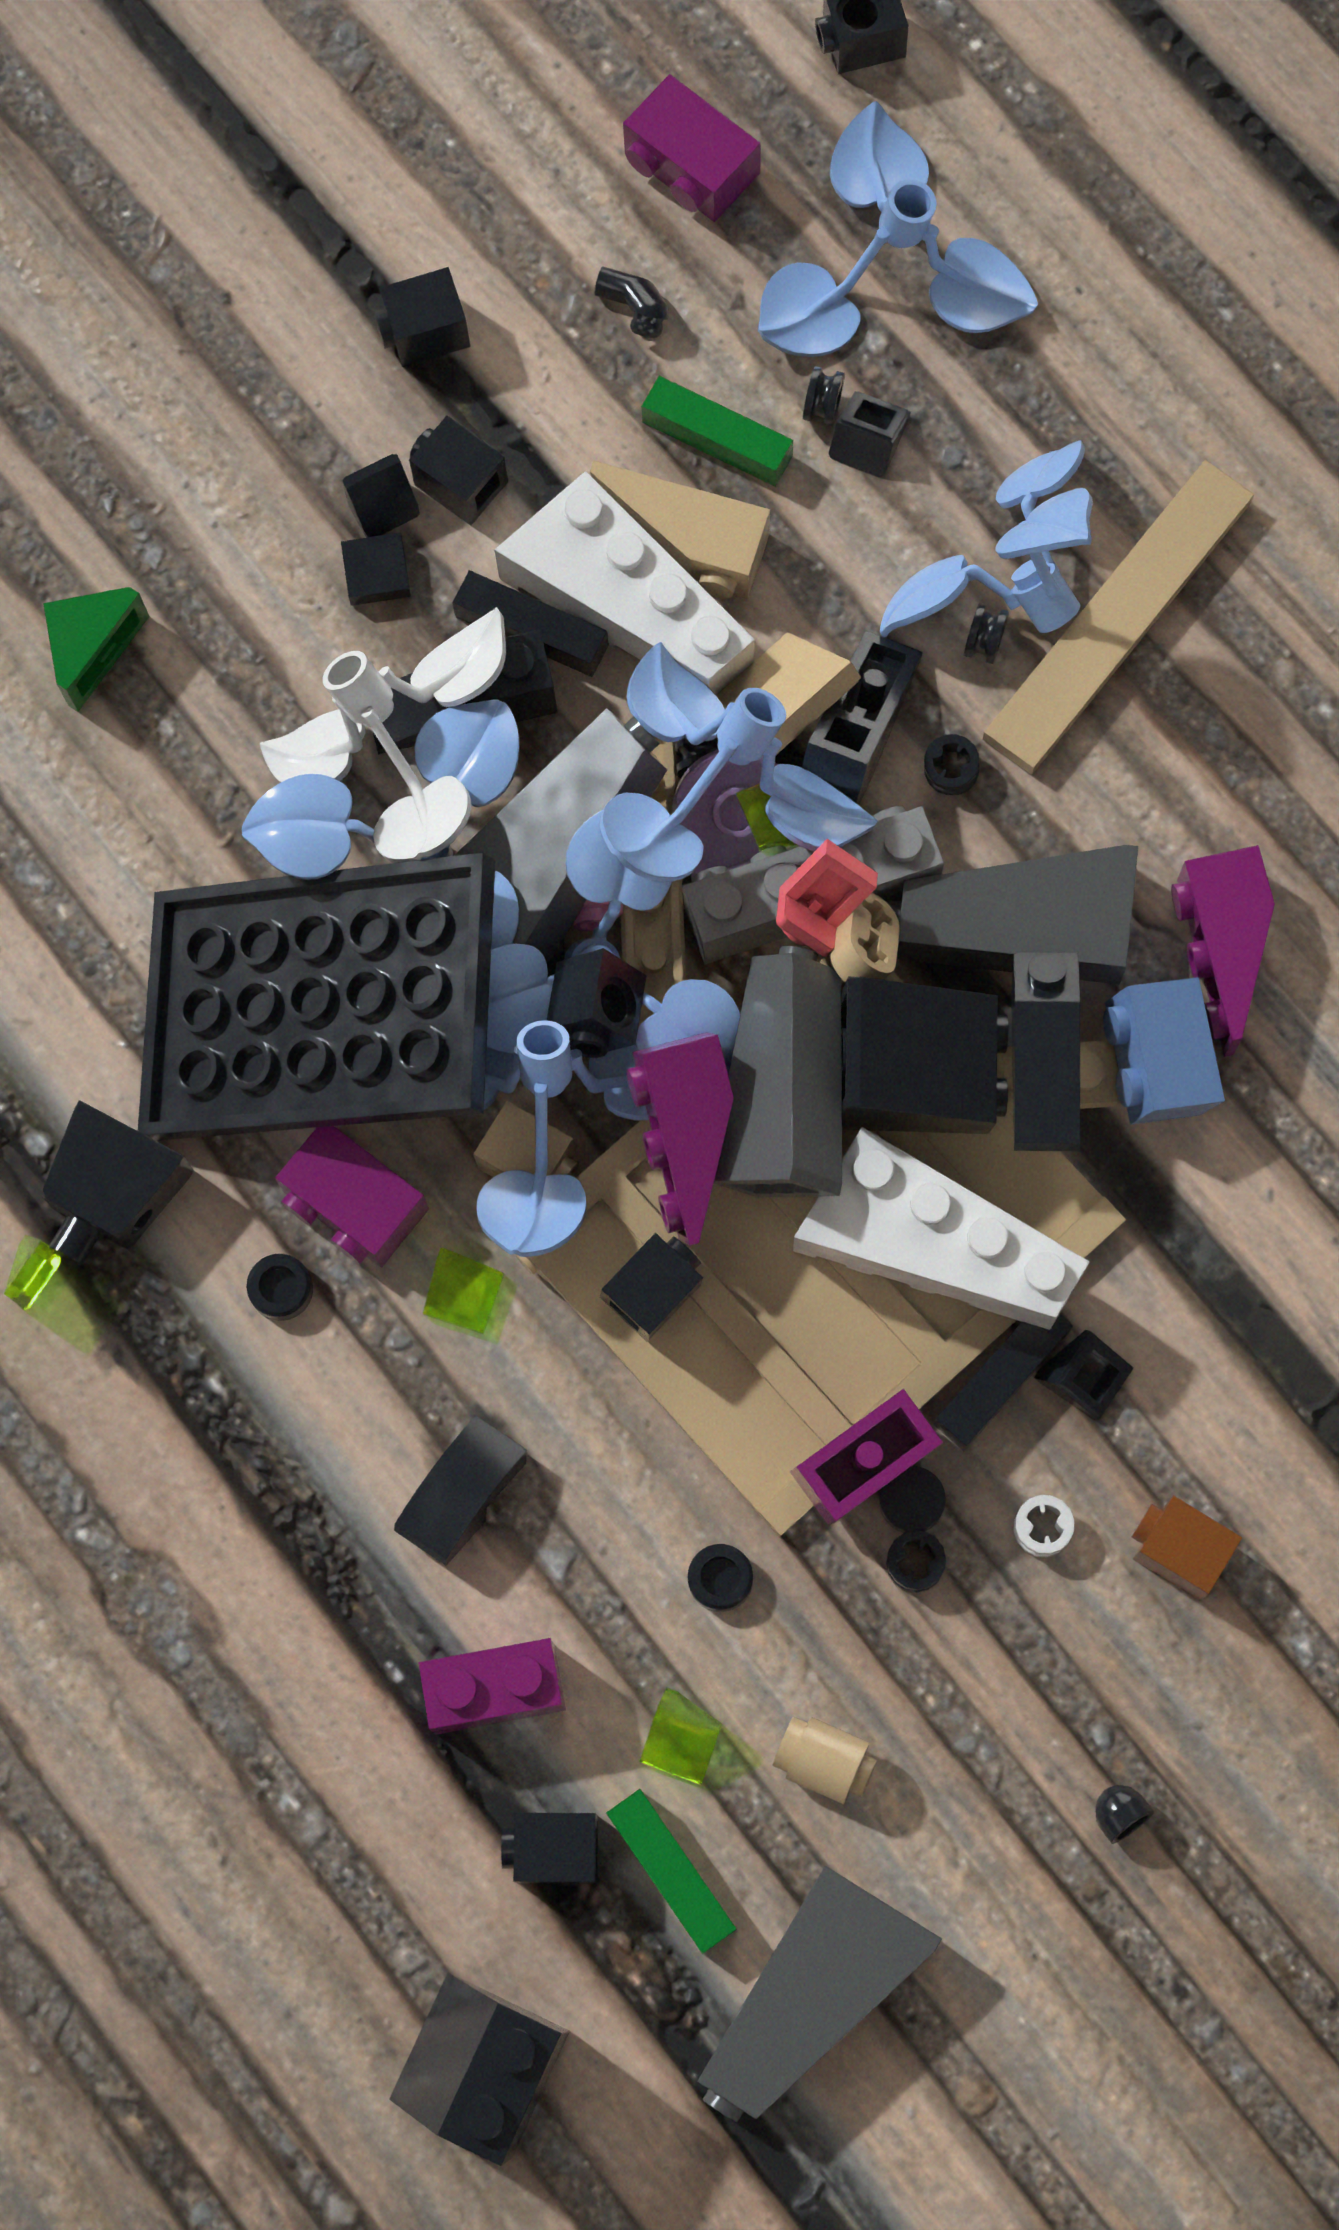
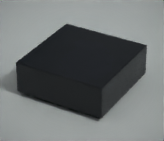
[341,532,411,606]

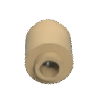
[773,1716,877,1805]

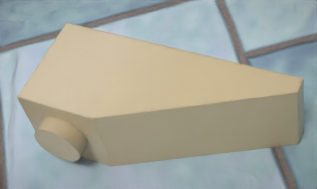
[590,460,770,599]

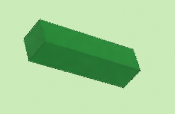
[641,375,794,487]
[606,1789,737,1954]

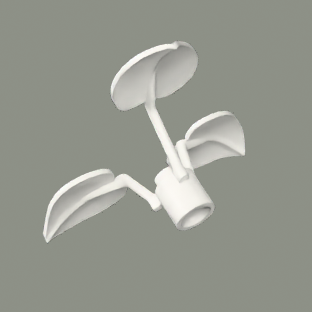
[260,607,506,863]

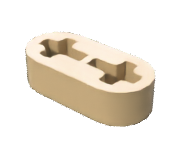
[830,893,900,982]

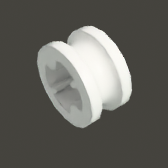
[1013,1495,1074,1557]

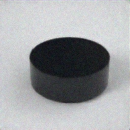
[246,1254,313,1321]
[879,1466,946,1533]
[687,1544,753,1612]

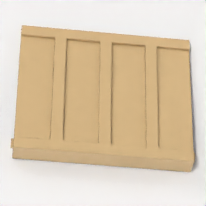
[516,953,1126,1537]

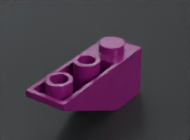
[1171,845,1275,1057]
[627,1032,734,1245]

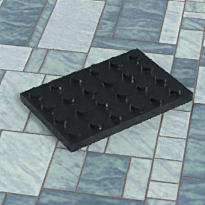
[138,852,496,1141]

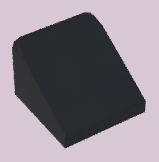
[829,391,911,477]
[342,454,420,538]

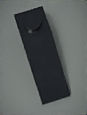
[372,629,558,755]
[802,631,923,805]
[1011,952,1080,1152]

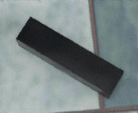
[452,570,609,677]
[933,1314,1073,1452]

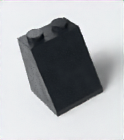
[841,976,1009,1134]
[389,1973,570,2166]

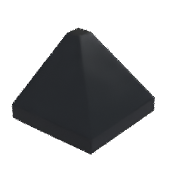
[1034,1330,1134,1421]

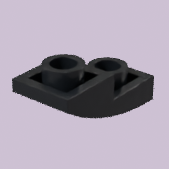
[394,1416,527,1566]

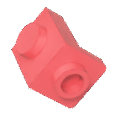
[776,839,878,957]

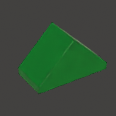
[43,587,150,712]

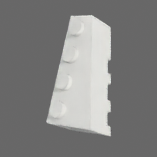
[494,471,755,695]
[793,1127,1089,1330]

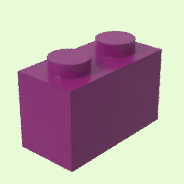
[623,74,761,222]
[275,1126,429,1268]
[790,1388,943,1525]
[418,1638,566,1735]

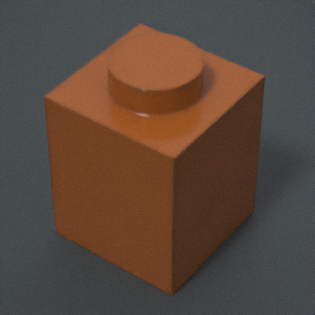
[1131,1495,1242,1601]

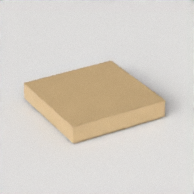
[716,632,861,755]

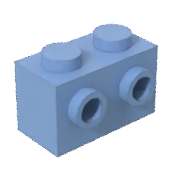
[1103,977,1225,1125]

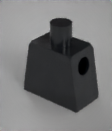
[42,1100,194,1266]

